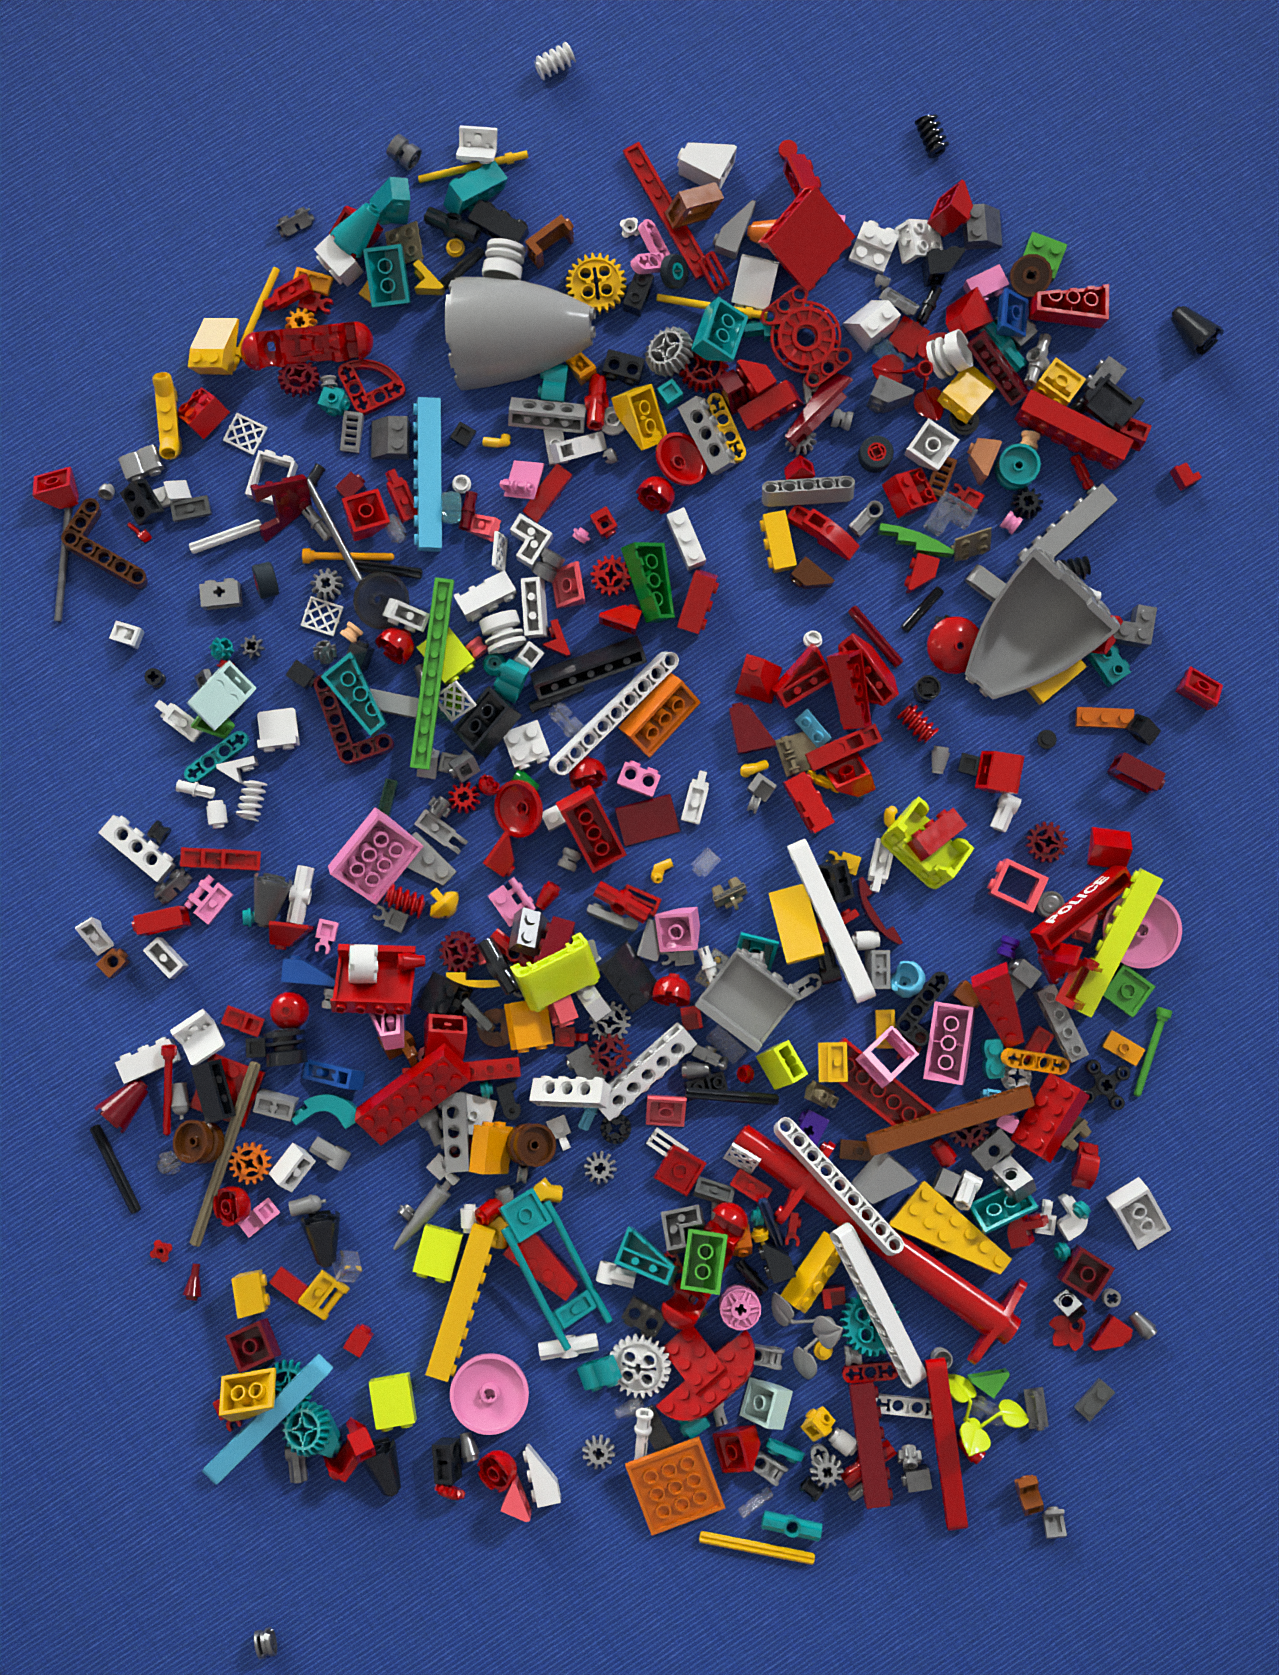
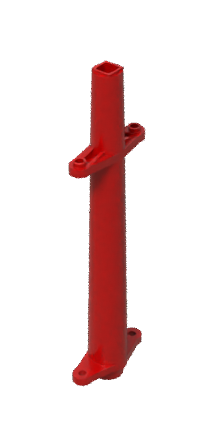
[732,1124,1028,1365]

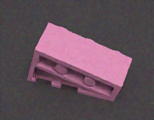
[368,1013,405,1050]

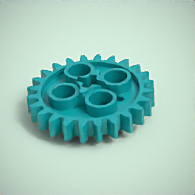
[840,1294,902,1357]

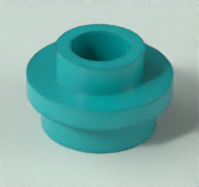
[242,908,255,927]
[480,1080,493,1099]
[1072,1201,1091,1219]
[751,1207,764,1227]
[1053,1242,1071,1262]

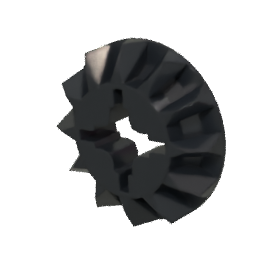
[948,412,979,436]
[600,1114,631,1144]

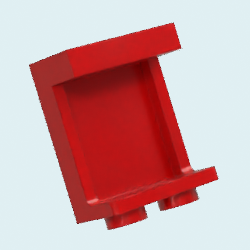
[1055,957,1103,1011]
[323,1417,373,1482]

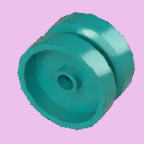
[994,443,1041,491]

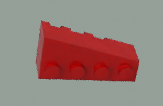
[1029,284,1109,329]
[826,649,872,730]
[971,962,1024,1048]
[503,1232,578,1301]

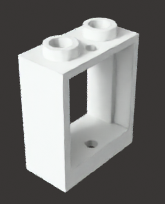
[245,450,298,505]

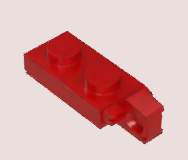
[263,274,313,312]
[385,469,417,523]

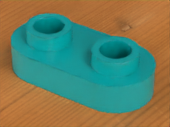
[766,1438,805,1464]

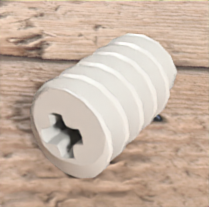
[534,42,576,81]
[236,780,268,822]

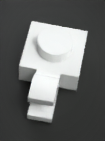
[546,1115,571,1151]
[426,1153,460,1186]
[1033,1199,1057,1235]

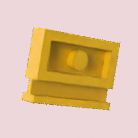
[818,1042,848,1082]

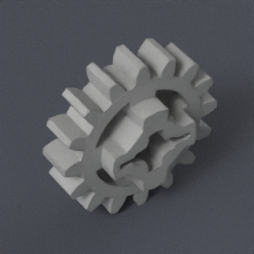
[589,1001,631,1043]

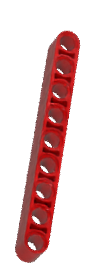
[924,1357,968,1531]

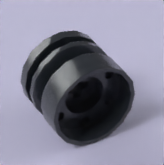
[263,1028,308,1067]

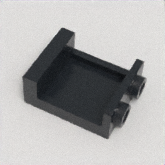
[1081,373,1145,432]

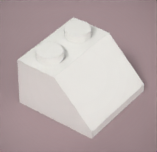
[904,418,960,471]

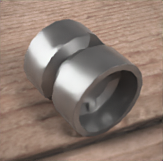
[386,134,422,170]
[531,547,565,583]

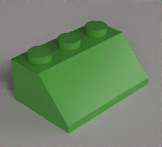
[680,1229,728,1295]

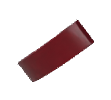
[857,877,903,945]

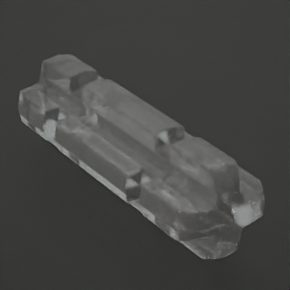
[738,1487,774,1518]

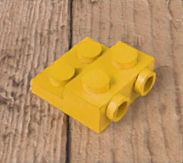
[1033,358,1086,406]

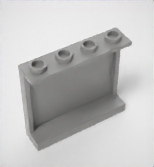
[695,948,800,1052]

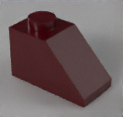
[717,369,748,415]

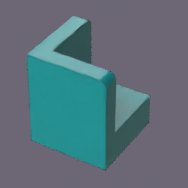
[657,378,683,411]

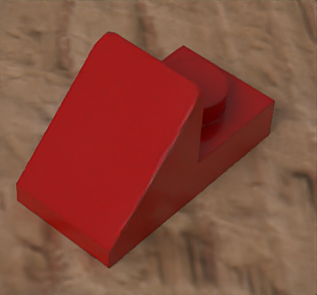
[542,619,571,658]

